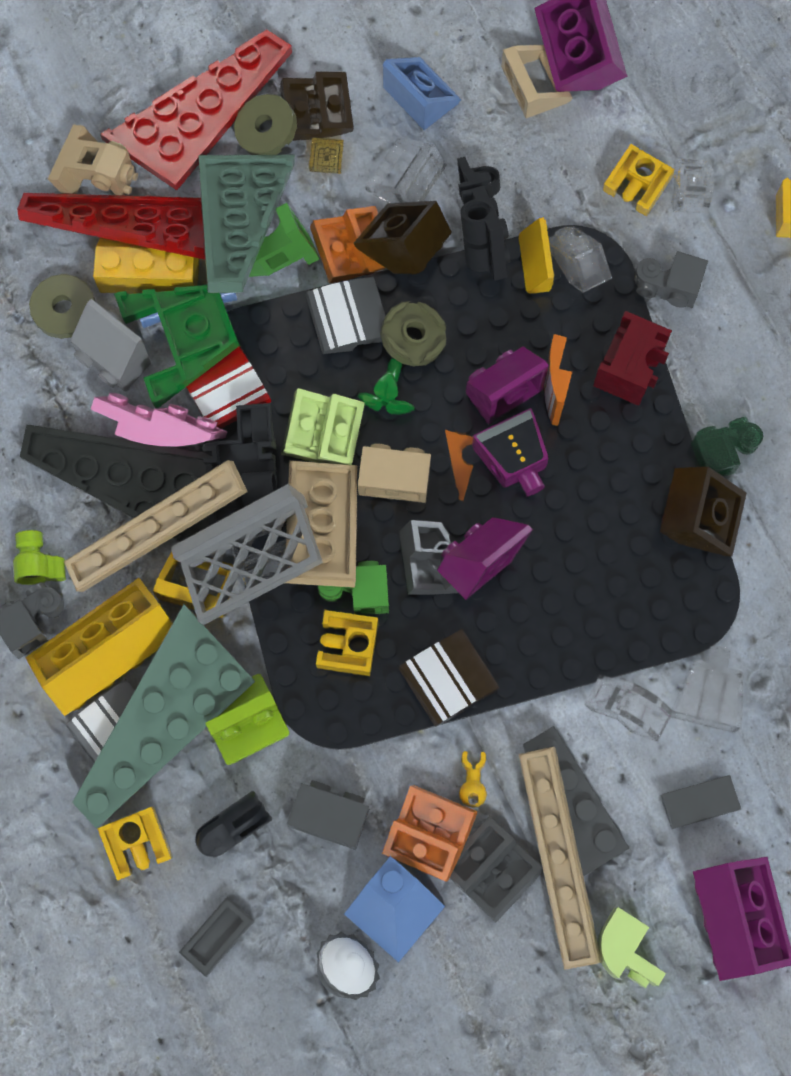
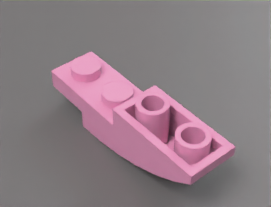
[91,393,227,446]

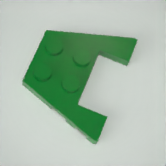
[114,285,240,409]

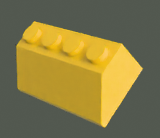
[25,578,173,716]

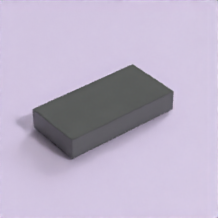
[661,775,741,829]
[179,896,255,977]

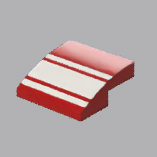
[186,346,272,429]

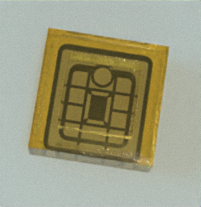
[309,138,344,174]

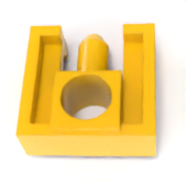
[603,144,675,217]
[316,610,379,676]
[97,806,173,881]

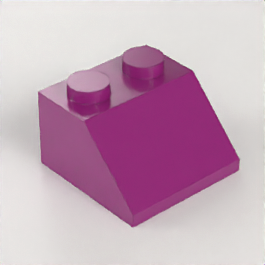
[466,346,549,425]
[437,517,533,600]

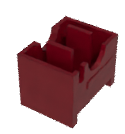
[593,311,672,406]

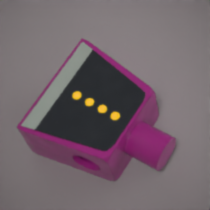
[472,408,548,496]

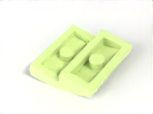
[281,388,365,465]

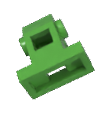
[249,203,320,277]

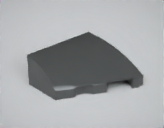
[399,520,458,595]

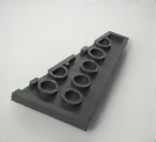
[20,424,212,542]

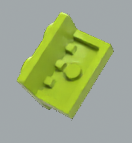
[205,674,290,766]

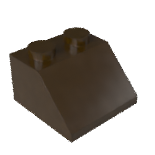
[354,201,452,275]
[660,467,747,556]

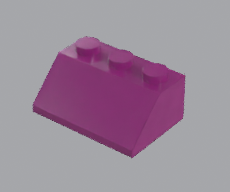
[534,0,628,92]
[693,856,791,981]

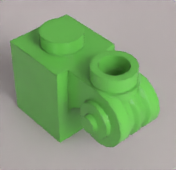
[318,561,389,615]

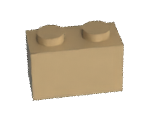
[358,444,431,503]

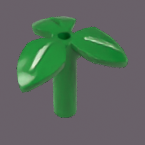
[357,359,415,414]

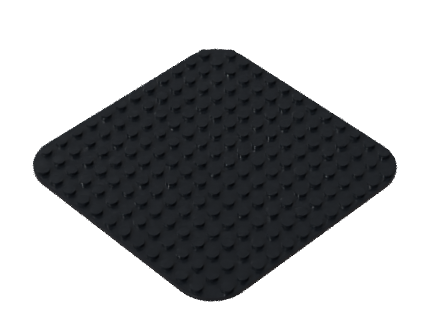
[201,225,740,750]

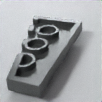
[523,726,629,877]

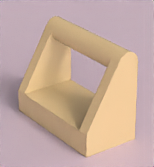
[501,45,573,119]

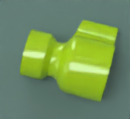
[13,530,66,585]

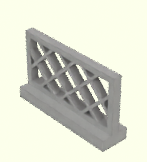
[171,484,323,625]

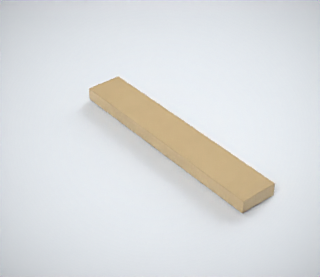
[64,460,248,592]
[519,747,602,970]

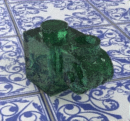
[691,417,764,477]

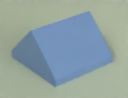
[383,57,461,130]

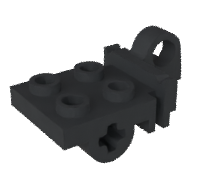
[457,157,511,281]
[202,403,277,526]

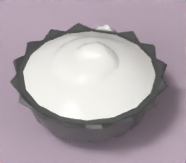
[317,932,380,1000]

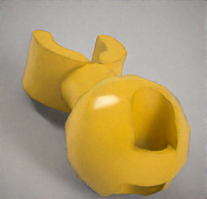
[459,751,487,808]

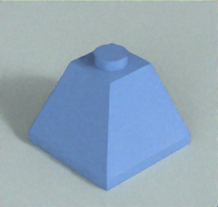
[344,856,445,963]

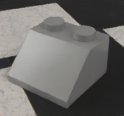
[70,299,151,392]

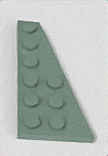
[199,155,295,293]
[72,605,255,829]

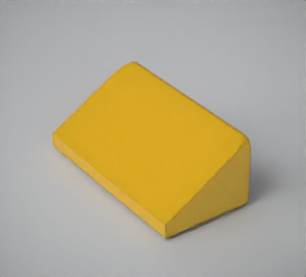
[519,217,554,293]

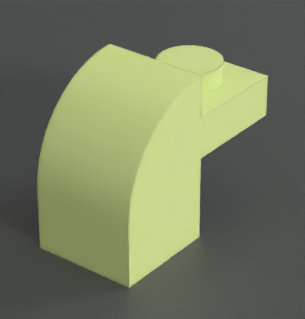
[598,907,666,988]

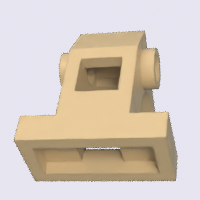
[48,124,138,195]

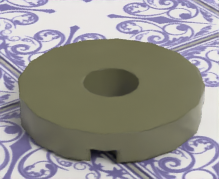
[234,94,297,155]
[29,274,95,339]
[380,301,447,366]

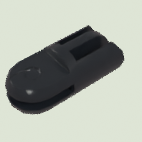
[195,791,272,857]

